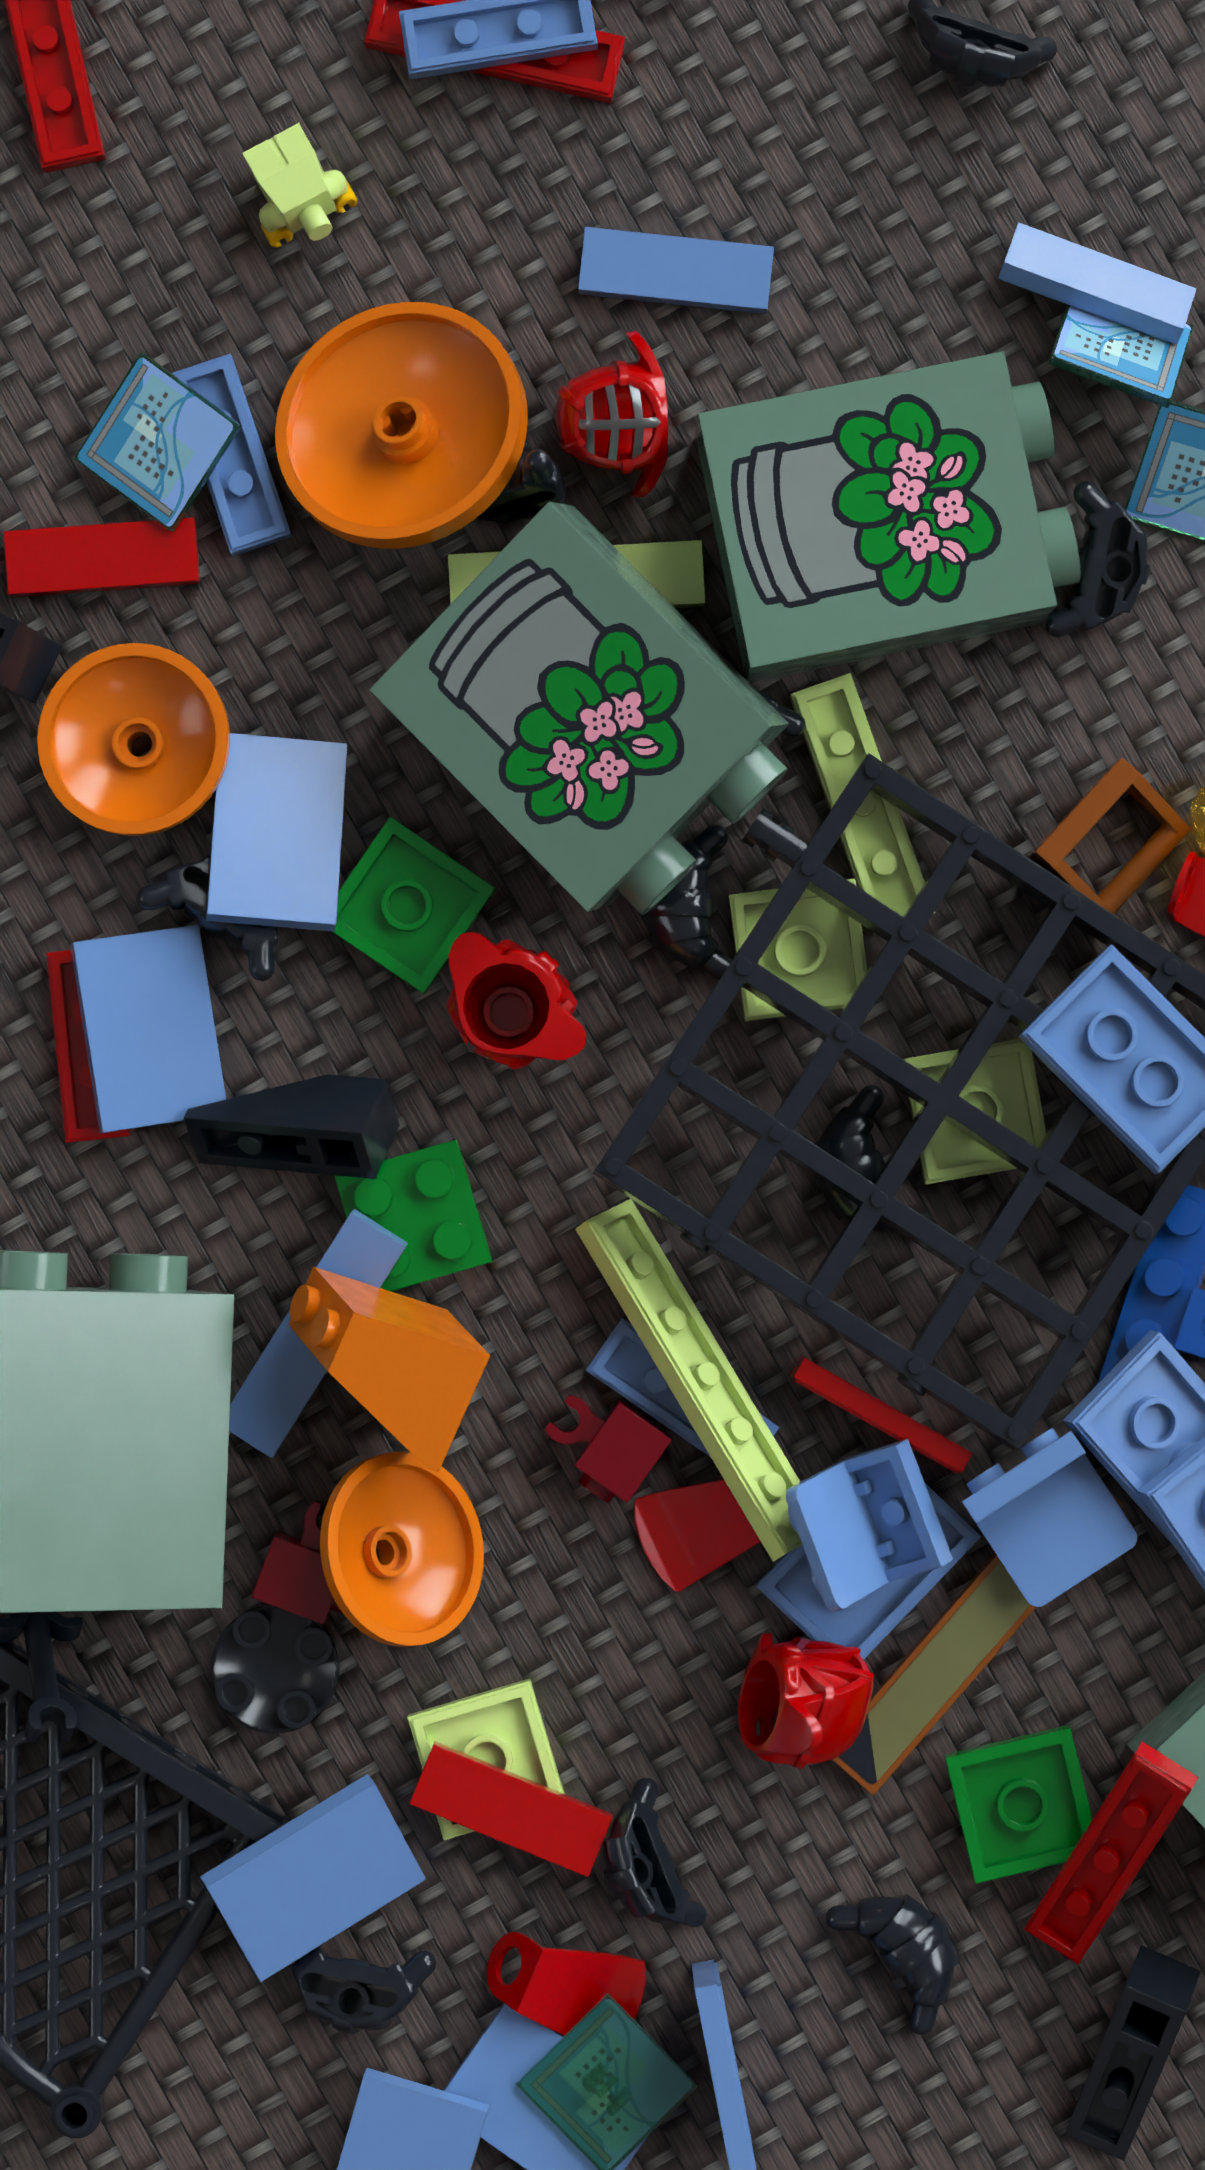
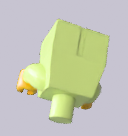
[243,123,357,248]

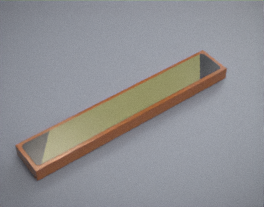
[832,1494,1124,1796]

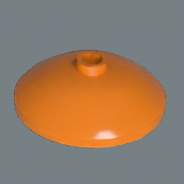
[37,643,230,836]
[320,1452,484,1647]

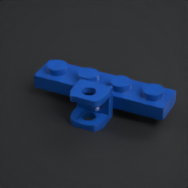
[1098,1185,1205,1383]

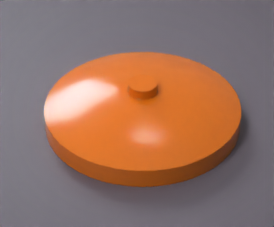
[275,302,528,549]

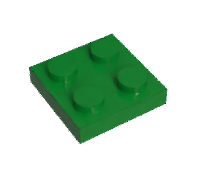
[331,817,496,995]
[334,1139,493,1291]
[944,1725,1092,1884]

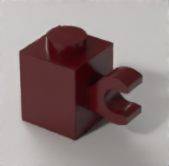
[545,1394,672,1504]
[251,1500,342,1625]

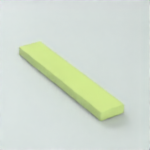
[575,1199,803,1562]

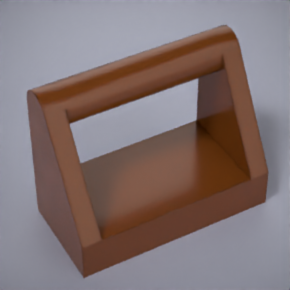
[1029,757,1191,914]

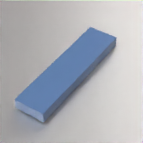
[229,1209,408,1458]

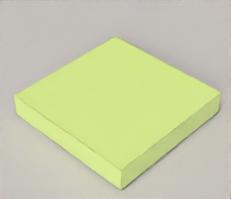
[728,879,867,1022]
[903,1039,1046,1184]
[407,1678,565,1840]

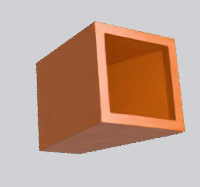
[288,1266,490,1472]

